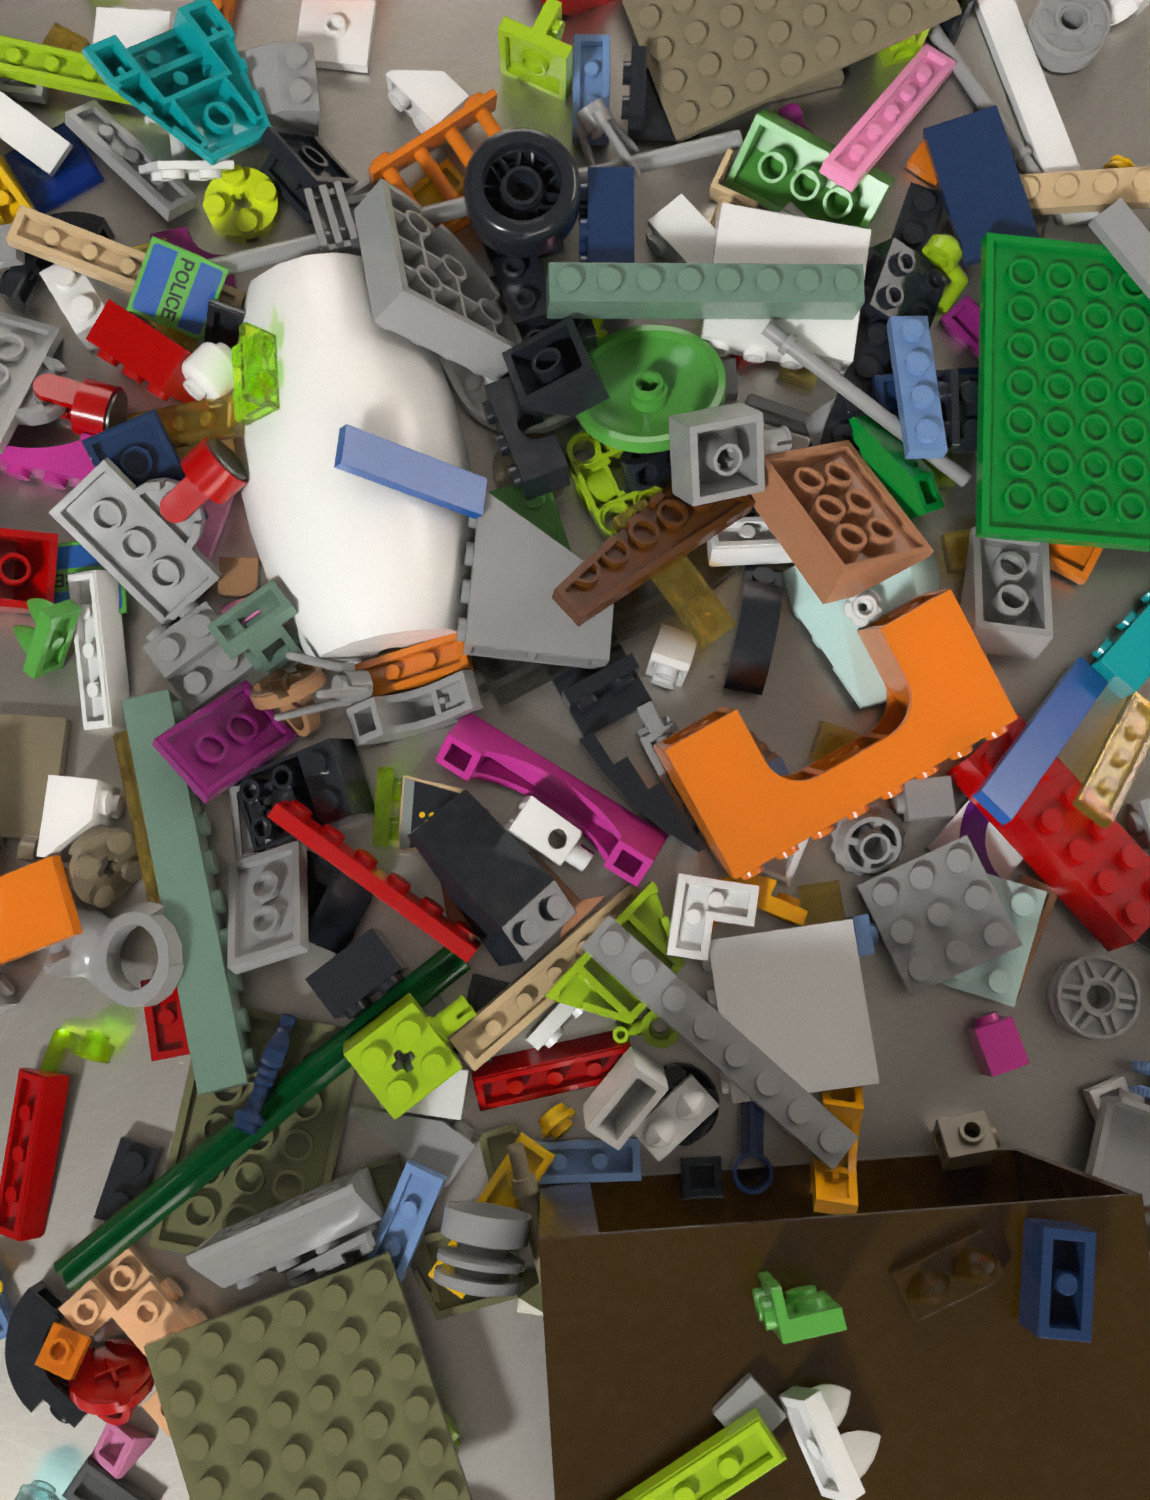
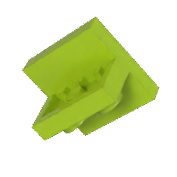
[498,0,573,102]

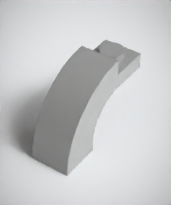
[346,670,483,746]

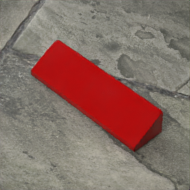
[471,1030,631,1111]
[0,1067,70,1242]

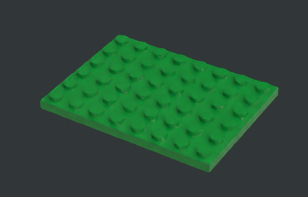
[975,232,1150,552]

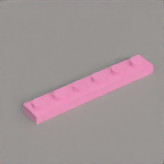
[819,43,957,192]

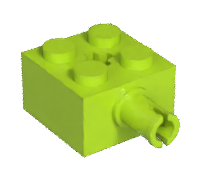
[343,992,478,1121]

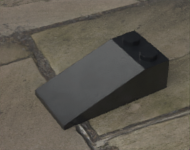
[407,789,577,967]

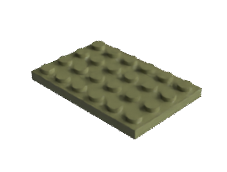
[149,1006,356,1273]

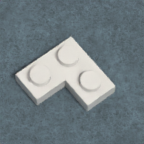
[666,873,759,961]

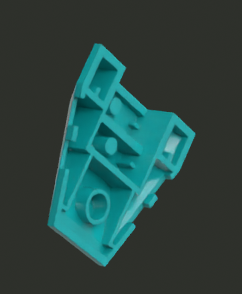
[82,0,271,165]

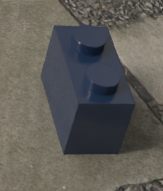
[1018,1217,1096,1343]

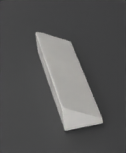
[707,516,793,567]
[67,570,130,730]

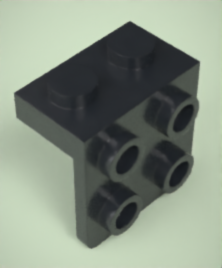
[621,45,701,142]
[859,237,947,330]

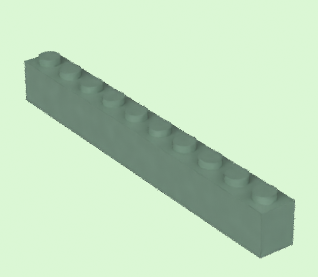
[121,689,259,1095]

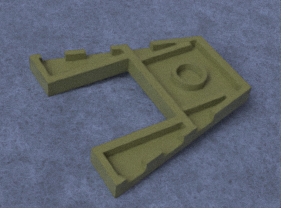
[358,1122,518,1320]

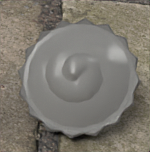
[830,803,906,877]

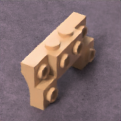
[59,1243,208,1437]

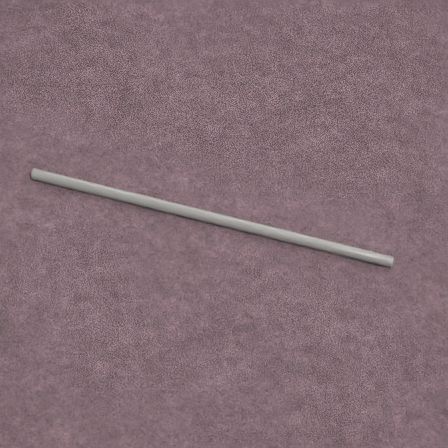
[208,129,743,276]

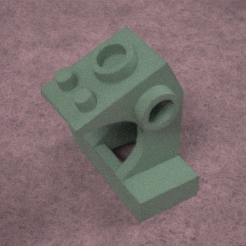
[207,579,302,674]

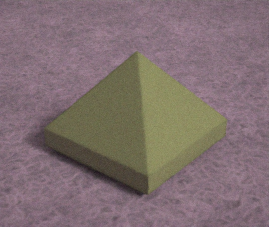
[517,1269,543,1316]

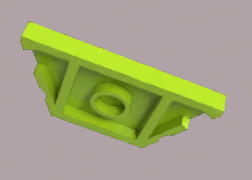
[544,881,685,1024]

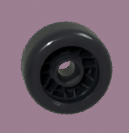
[463,127,581,258]

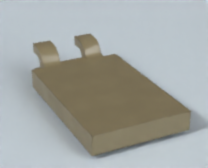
[0,713,71,863]

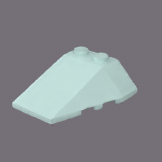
[782,538,940,709]

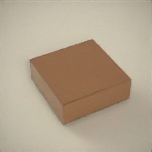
[218,557,261,598]

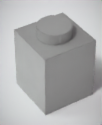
[891,776,956,823]

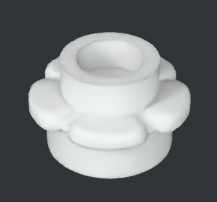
[843,589,882,627]

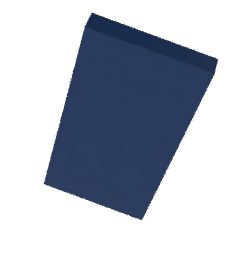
[923,105,1040,268]

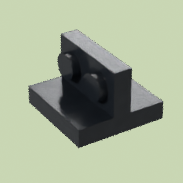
[259,126,358,224]
[547,634,652,737]

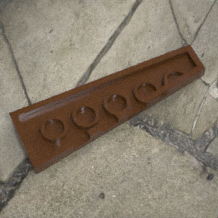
[552,482,755,627]

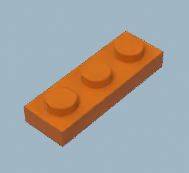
[354,633,474,697]

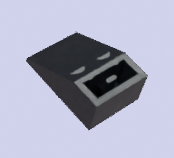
[234,738,377,853]

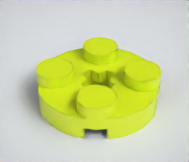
[203,164,281,243]

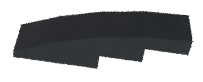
[578,731,705,855]

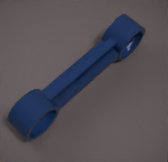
[729,1101,773,1194]

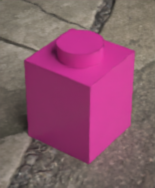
[964,1011,1030,1077]

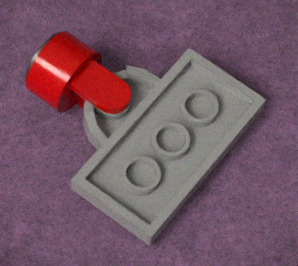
[0,311,128,454]
[49,437,248,626]

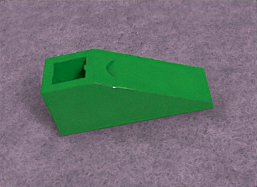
[849,414,945,520]

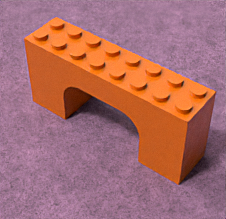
[653,589,1018,880]

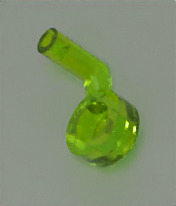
[39,1028,115,1072]

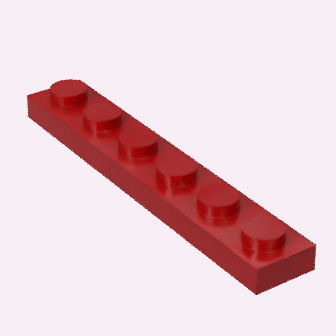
[267,800,481,963]

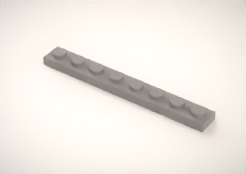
[581,915,859,1170]

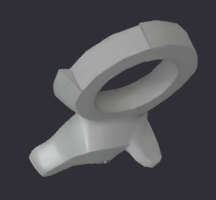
[43,895,185,1007]

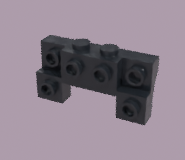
[482,242,598,350]

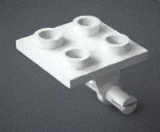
[138,116,234,182]

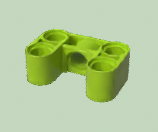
[566,430,663,542]

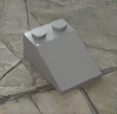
[238,41,320,136]
[960,527,1054,660]

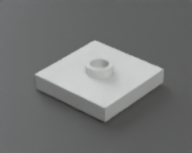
[296,0,377,73]

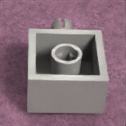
[668,402,792,506]

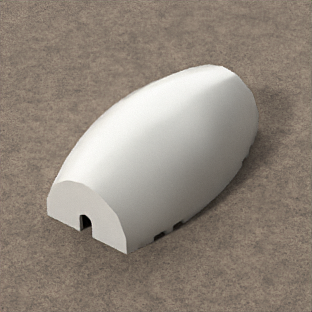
[232,252,475,670]

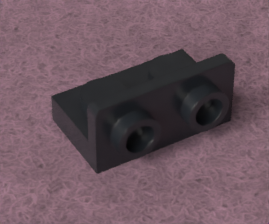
[937,369,978,454]

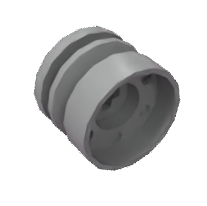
[433,1201,532,1297]

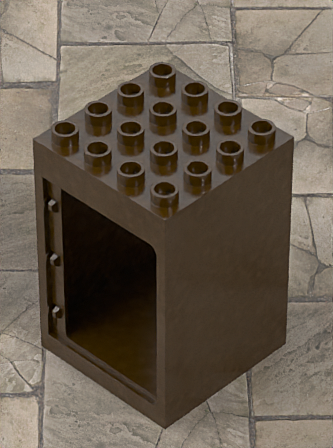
[538,1148,1150,1500]

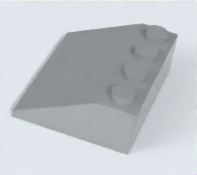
[185,1166,385,1290]

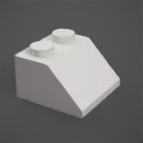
[39,264,149,353]
[36,775,124,863]

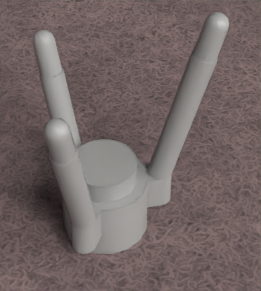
[573,98,641,177]
[274,652,373,721]

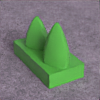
[13,598,81,679]

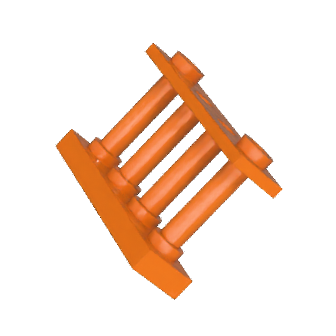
[368,88,503,235]

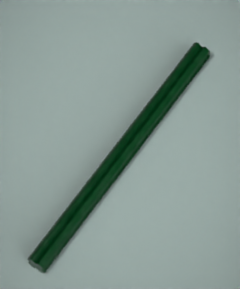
[53,947,471,1292]

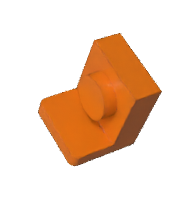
[34,1322,91,1380]

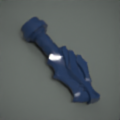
[233,1013,297,1135]

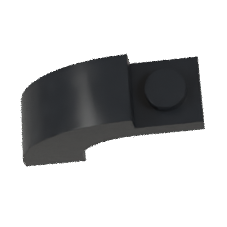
[0,211,115,314]
[724,565,784,695]
[5,1280,89,1428]

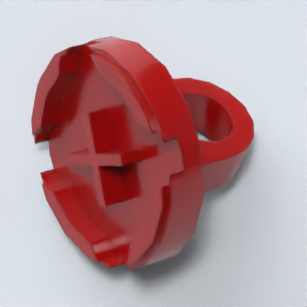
[68,1339,154,1425]

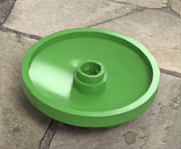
[576,324,726,453]

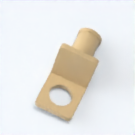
[709,148,758,228]

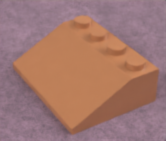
[748,440,934,604]

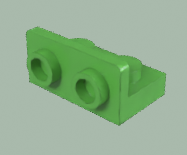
[752,1271,847,1344]

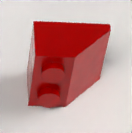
[0,528,59,614]

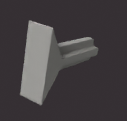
[745,394,834,447]

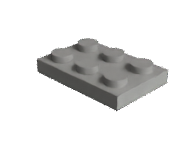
[227,840,309,974]

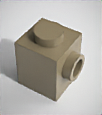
[932,1110,1000,1172]

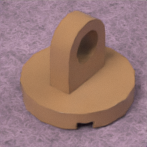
[249,663,328,737]

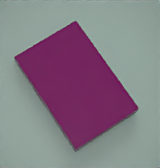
[152,680,298,804]

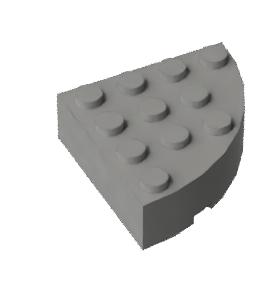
[354,178,522,382]

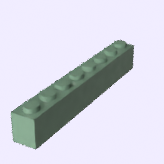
[546,262,865,320]

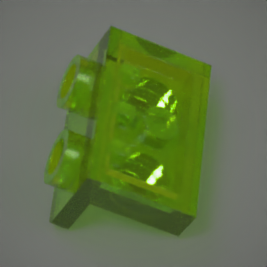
[231,322,280,426]

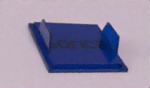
[4,122,105,214]

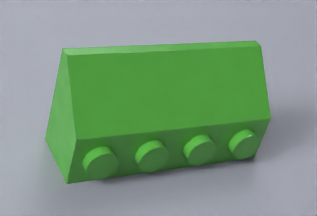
[724,108,896,229]

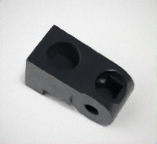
[620,450,671,491]

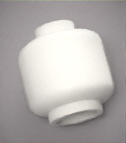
[182,342,242,402]

